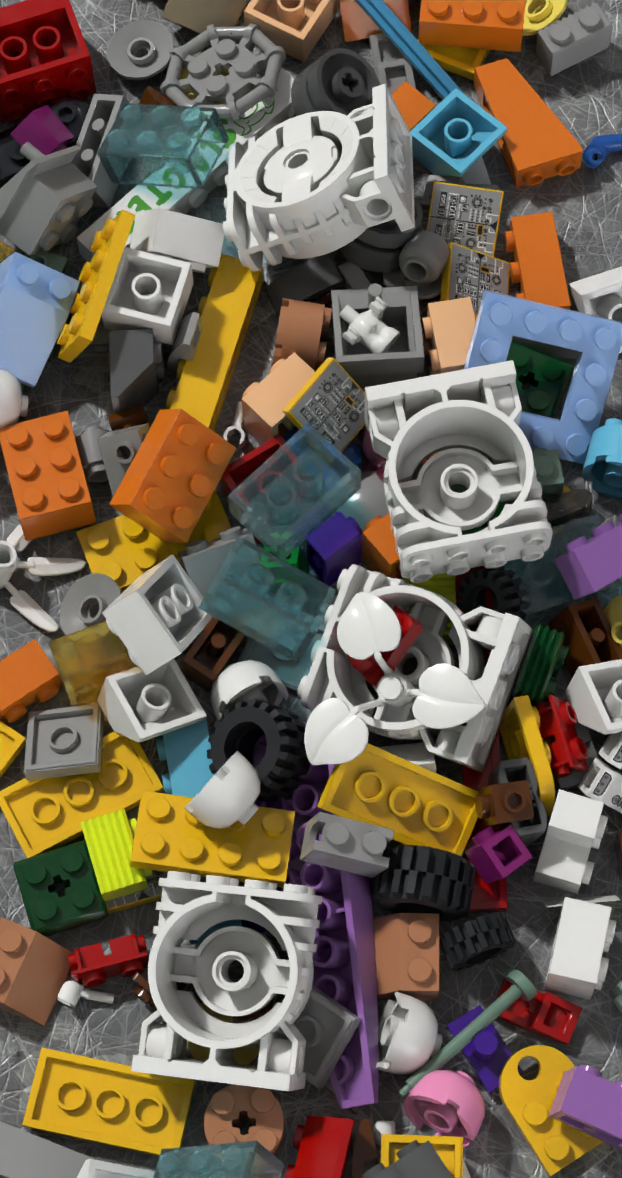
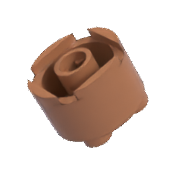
[272,298,332,372]
[204,1084,285,1170]

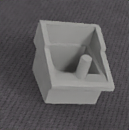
[0,142,98,256]
[331,283,424,389]

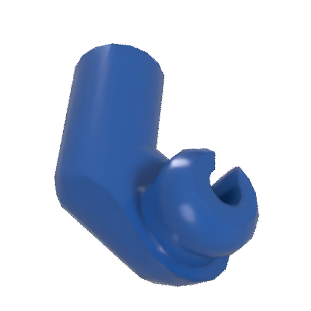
[583,133,622,168]

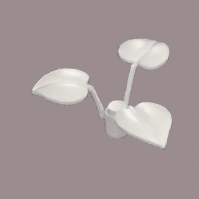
[304,592,486,766]

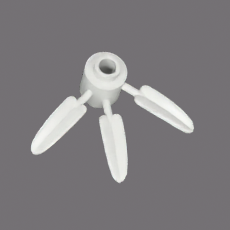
[0,524,86,632]

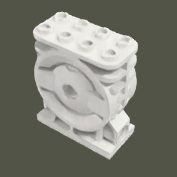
[223,83,415,272]
[364,360,553,583]
[297,564,534,773]
[131,871,322,1091]

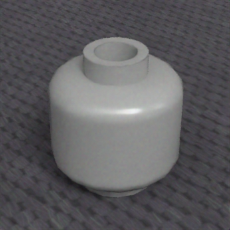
[399,230,450,284]

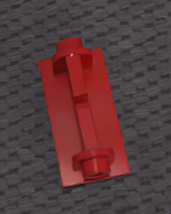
[535,694,589,778]
[68,933,149,987]

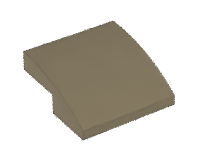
[161,0,248,36]

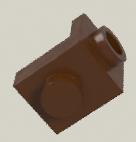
[475,780,534,827]

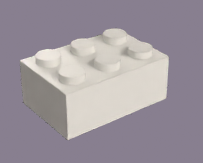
[102,555,215,675]

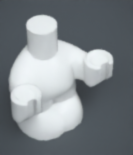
[339,296,400,354]

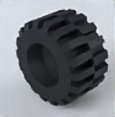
[207,700,309,801]
[372,845,476,921]

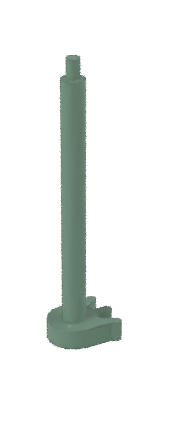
[398,967,538,1098]

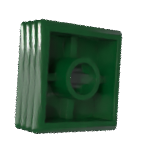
[506,341,574,418]
[506,624,569,708]
[13,841,109,937]

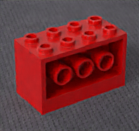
[0,0,97,123]

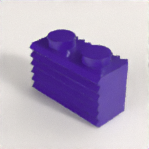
[306,511,363,588]

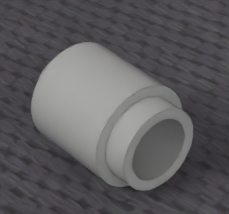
[76,426,110,483]

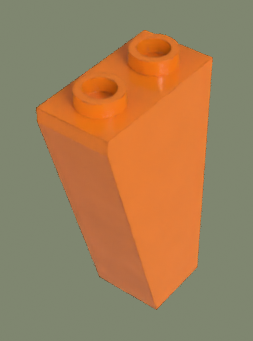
[473,58,583,188]

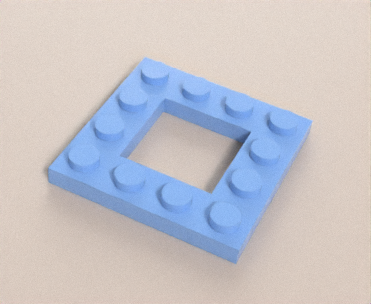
[464,290,622,464]

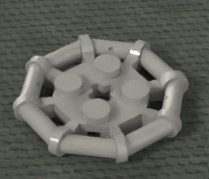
[160,23,286,122]

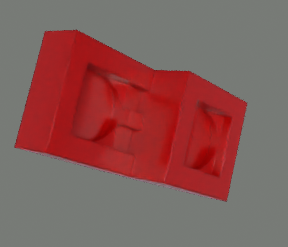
[495,978,582,1045]

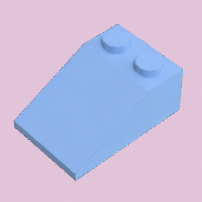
[0,252,80,388]

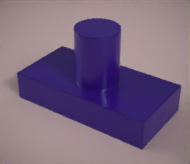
[446,1005,522,1095]

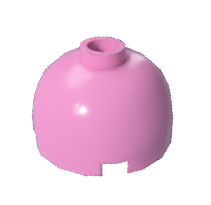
[403,1070,485,1148]

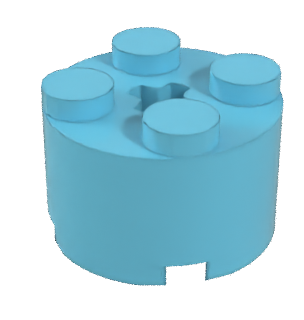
[582,418,622,500]

